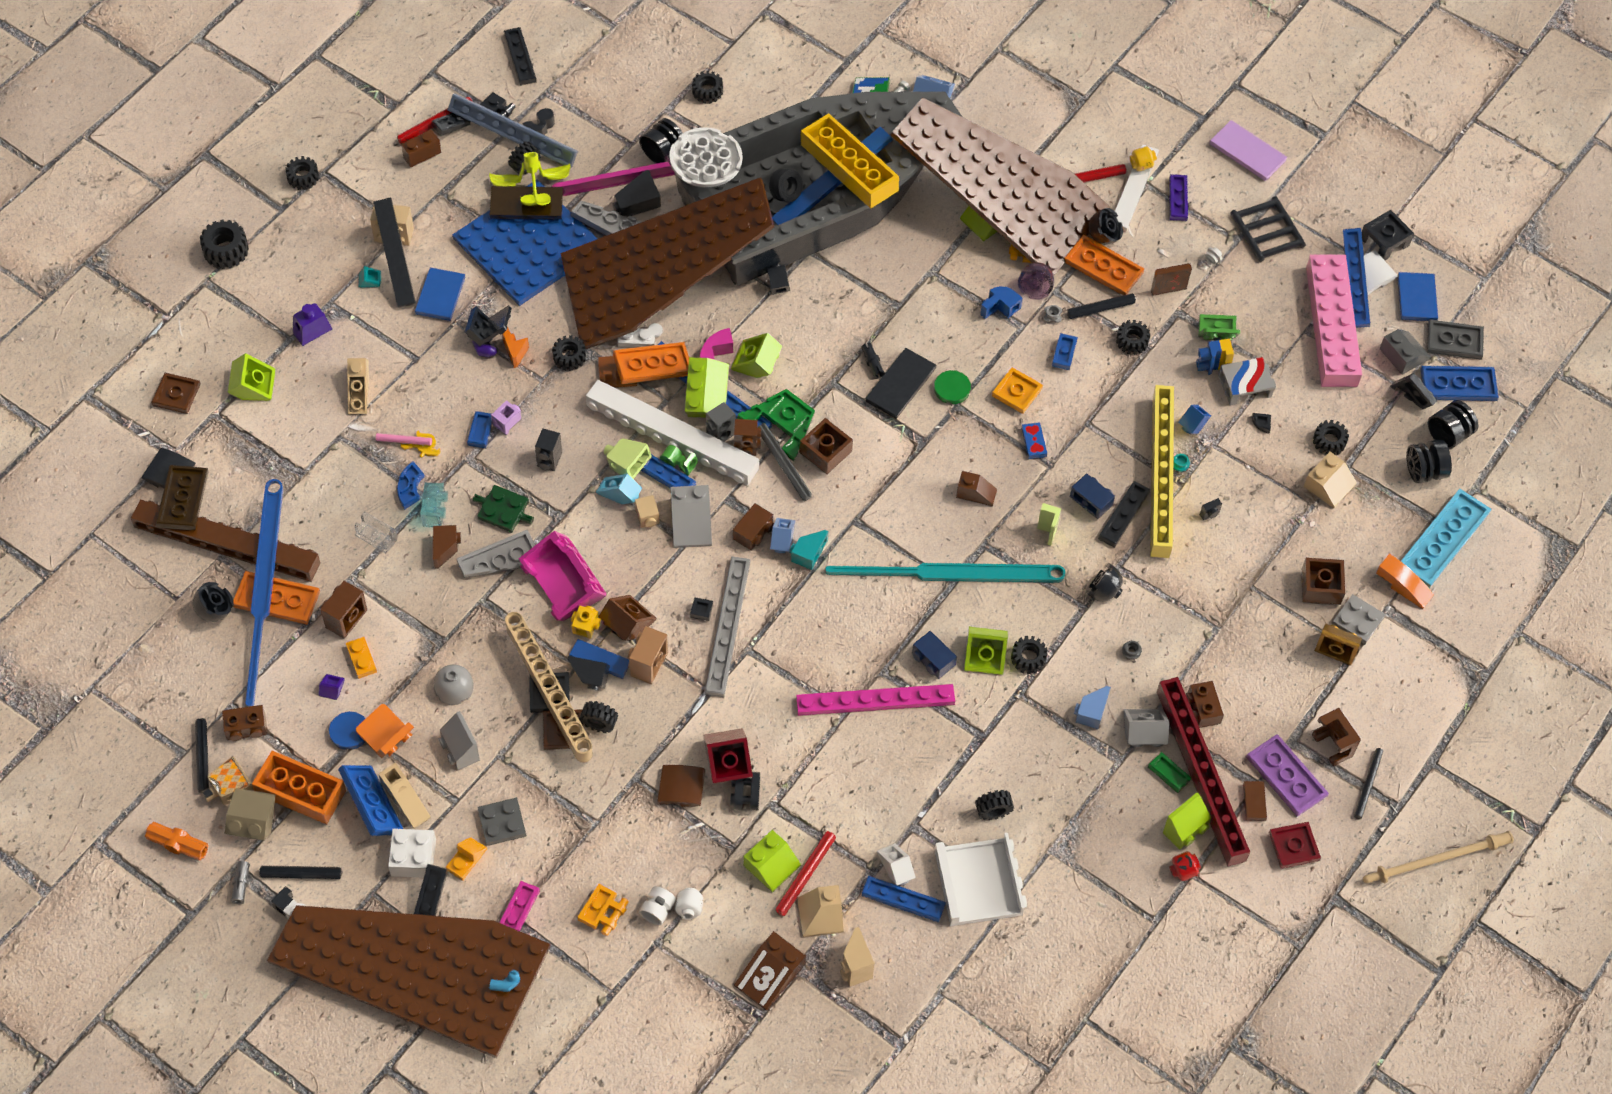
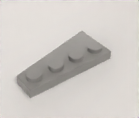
[457,529,535,578]

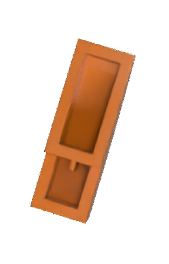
[1376,553,1434,609]

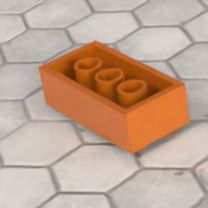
[252,750,346,825]

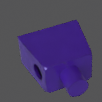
[293,303,332,346]

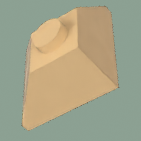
[797,885,844,937]

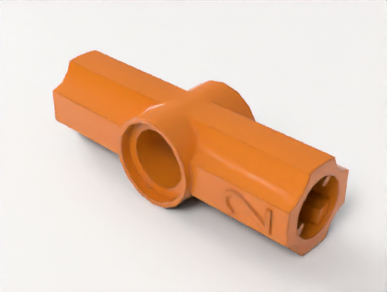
[145,821,209,861]

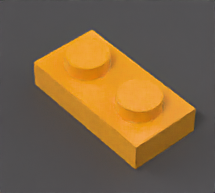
[346,637,377,679]

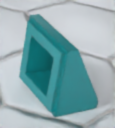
[358,266,381,288]

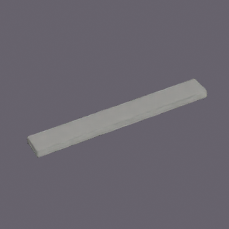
[705,556,750,698]

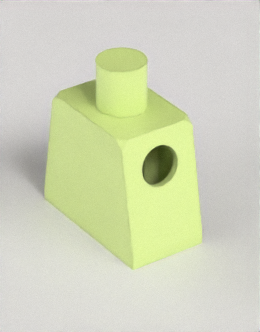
[604,439,652,479]

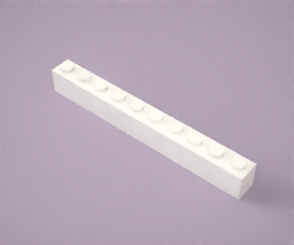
[586,380,759,486]

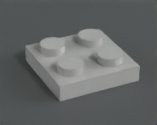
[1332,594,1386,645]

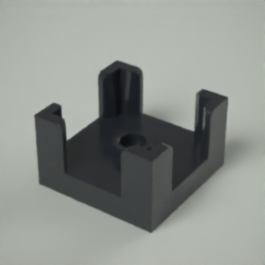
[1361,209,1414,260]

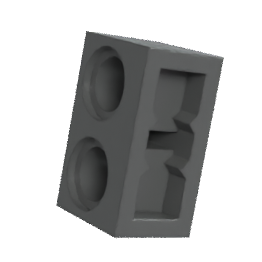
[706,402,736,442]

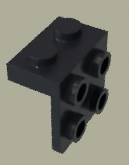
[465,305,512,346]

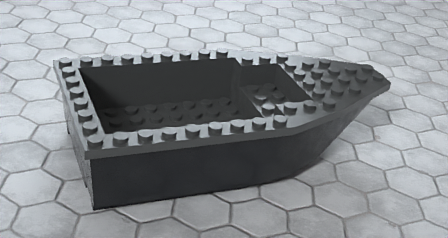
[667,92,963,286]

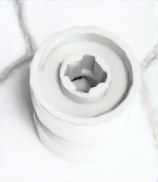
[639,886,676,925]

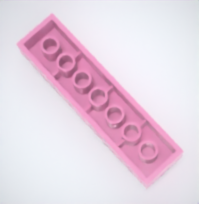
[1306,255,1362,387]

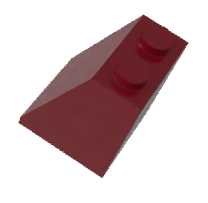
[703,728,753,783]

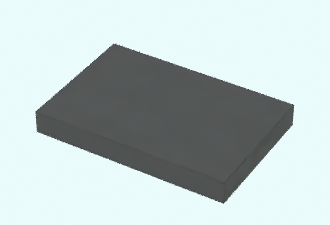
[1427,319,1484,360]

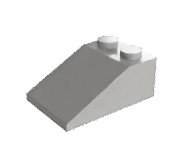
[671,485,712,548]

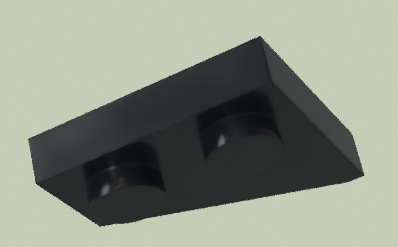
[1390,373,1437,409]

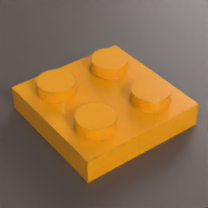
[992,367,1043,414]

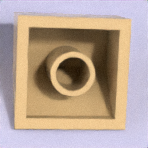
[1304,452,1357,508]
[840,927,875,987]

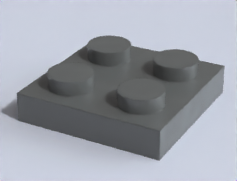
[477,797,527,846]

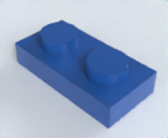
[1052,333,1078,370]

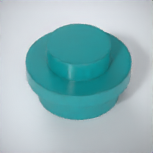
[1173,453,1190,472]

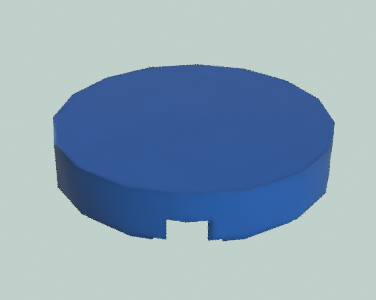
[329,711,365,750]

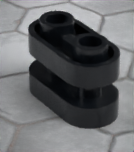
[730,772,760,811]

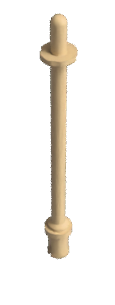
[1363,831,1514,884]

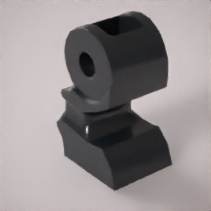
[523,108,555,135]

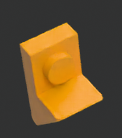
[446,837,487,880]

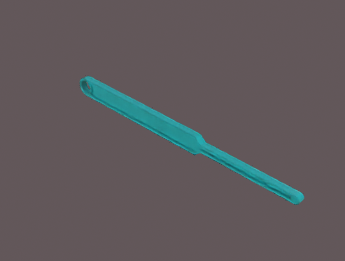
[825,563,1065,583]

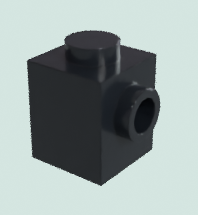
[767,264,791,295]

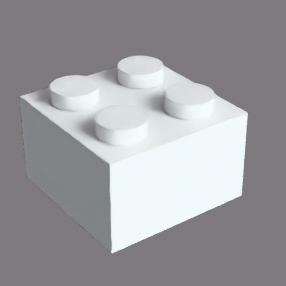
[388,829,436,878]

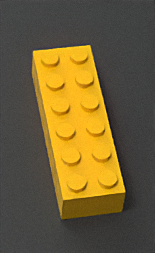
[801,113,899,209]

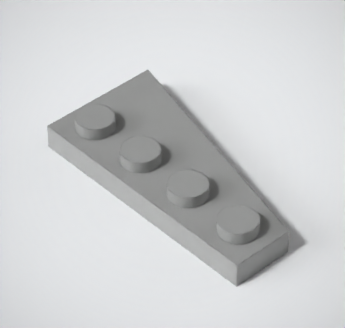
[571,201,641,235]

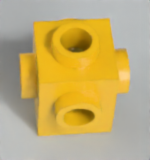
[571,605,601,639]

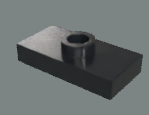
[431,113,471,136]

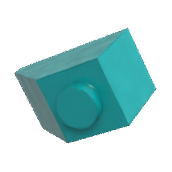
[789,530,829,570]

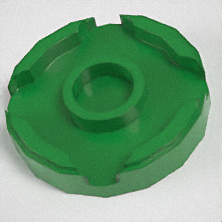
[934,370,971,404]

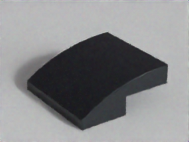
[141,447,196,488]

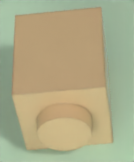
[635,495,660,528]

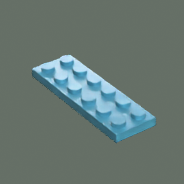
[1401,489,1492,588]

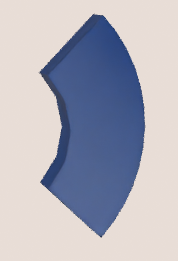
[397,461,425,510]

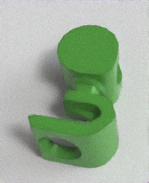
[660,445,698,476]

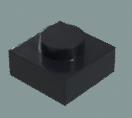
[1199,498,1222,520]
[690,597,713,621]

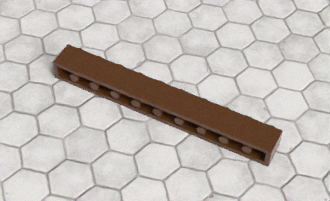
[131,499,321,582]

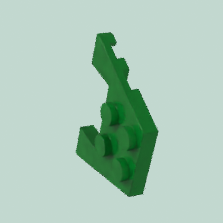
[737,389,815,461]

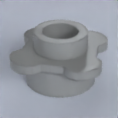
[1044,305,1062,323]

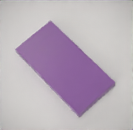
[1246,734,1329,817]

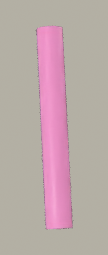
[376,433,432,446]

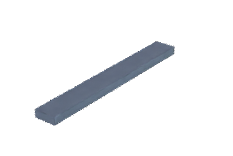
[448,93,578,168]

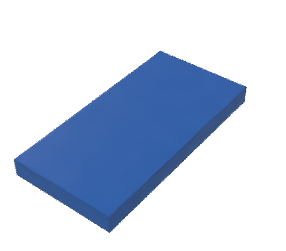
[1420,366,1499,401]
[338,765,403,836]

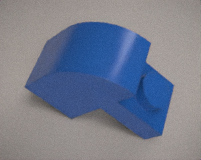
[980,286,1023,319]

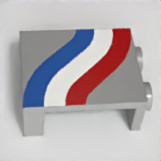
[1218,357,1276,405]

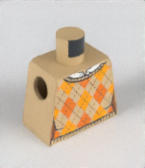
[202,756,254,805]

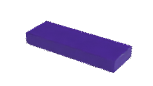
[1169,174,1188,221]

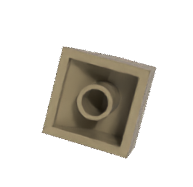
[224,788,276,841]

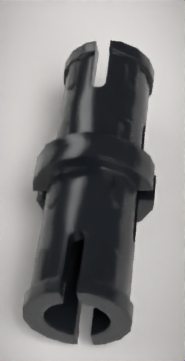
[861,342,885,379]

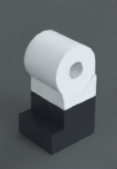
[271,886,306,919]

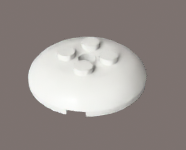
[670,128,742,188]

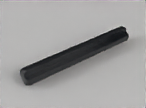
[1067,293,1136,319]
[195,718,209,793]
[259,865,342,879]

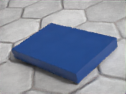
[415,267,466,321]
[1397,272,1438,321]

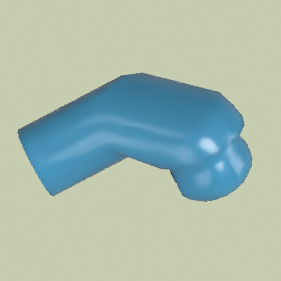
[490,970,520,992]

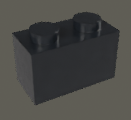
[535,428,562,471]

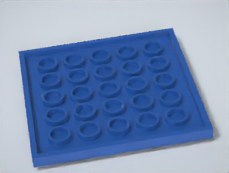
[452,179,597,306]

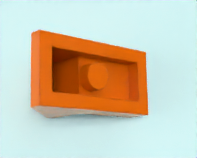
[502,328,529,368]

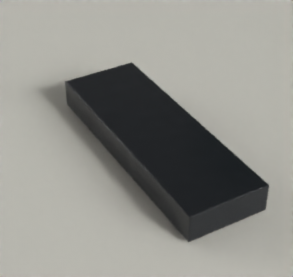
[414,864,449,916]

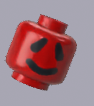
[1169,851,1201,881]

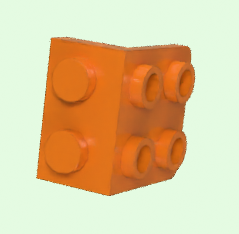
[356,704,414,758]

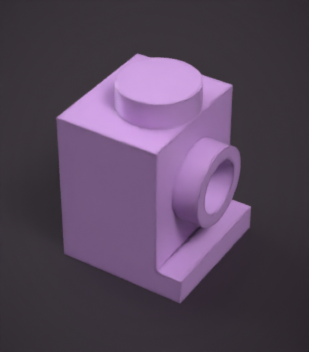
[491,401,521,435]

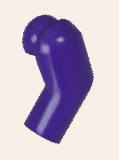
[472,340,497,357]

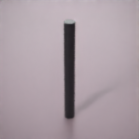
[1354,748,1383,819]

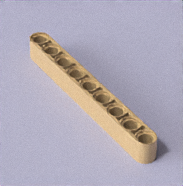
[505,612,593,762]

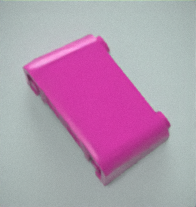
[518,531,607,621]

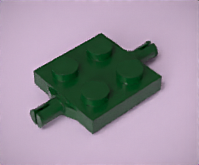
[473,485,534,533]

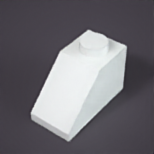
[877,844,916,885]

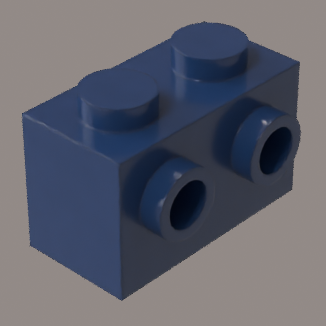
[1070,473,1115,519]
[912,631,957,679]

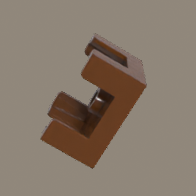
[1312,708,1361,767]

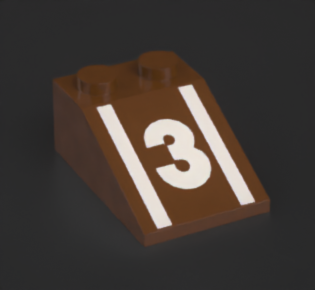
[734,931,806,1011]

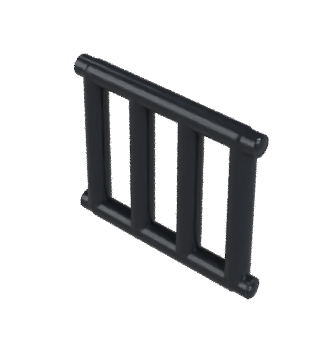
[1230,196,1306,262]

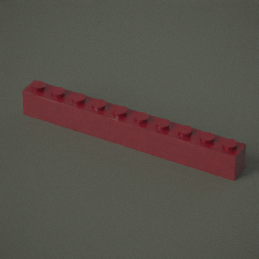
[1157,677,1250,867]

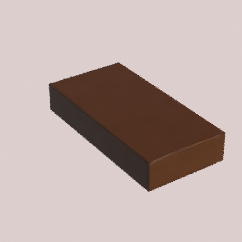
[1243,781,1267,821]

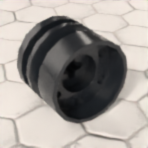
[639,118,683,164]
[1427,400,1479,449]
[1406,439,1452,483]

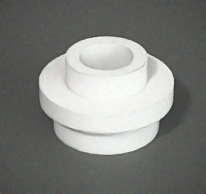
[1205,247,1222,264]

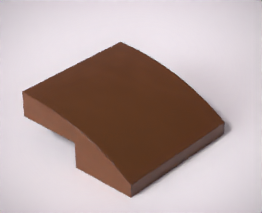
[657,765,706,807]

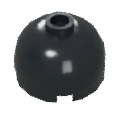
[1088,208,1123,245]
[1086,563,1123,602]
[192,582,234,622]

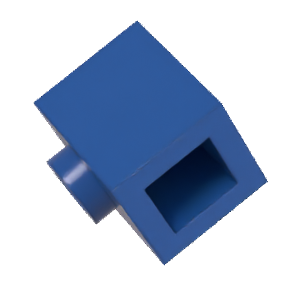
[1178,404,1211,434]

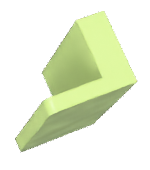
[1037,503,1061,546]

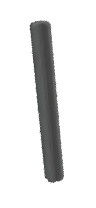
[758,423,812,501]

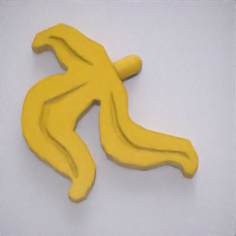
[400,430,441,458]

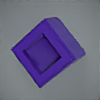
[319,674,345,700]

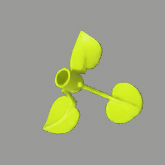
[489,152,571,206]

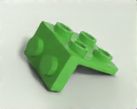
[1198,314,1240,341]

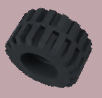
[200,219,249,269]

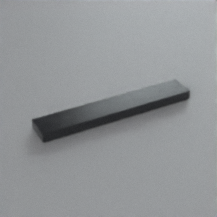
[373,197,416,308]

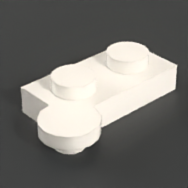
[618,323,663,348]

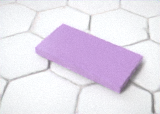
[1210,120,1287,181]

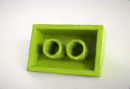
[685,357,729,418]

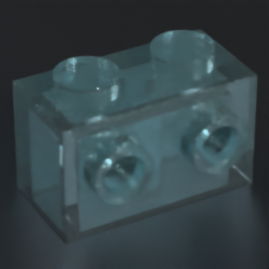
[420,482,448,527]

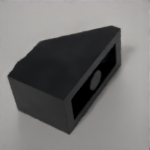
[568,656,610,691]

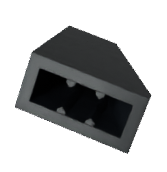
[612,170,661,217]

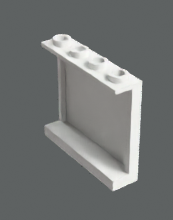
[934,832,1027,926]

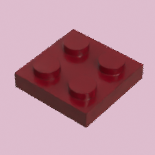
[1269,821,1321,869]

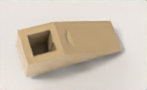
[347,358,369,414]
[378,763,431,828]

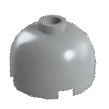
[434,665,474,705]

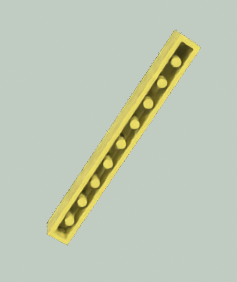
[1150,385,1174,558]

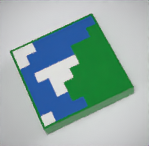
[853,77,890,93]

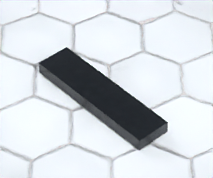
[504,27,537,86]
[1098,481,1150,548]

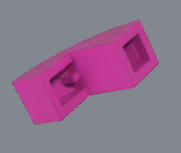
[700,328,733,360]

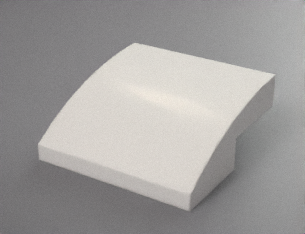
[1364,250,1398,295]

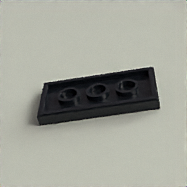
[865,348,937,419]

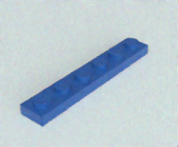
[1343,228,1370,328]

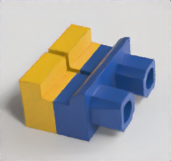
[1196,339,1234,375]

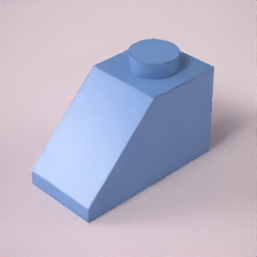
[770,518,795,553]
[1074,686,1111,729]

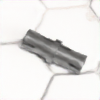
[231,861,250,904]

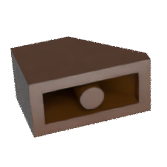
[956,471,997,507]
[433,525,461,569]

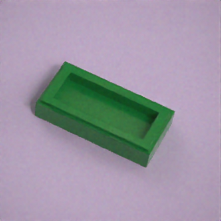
[1148,752,1192,793]

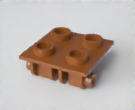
[598,356,637,388]

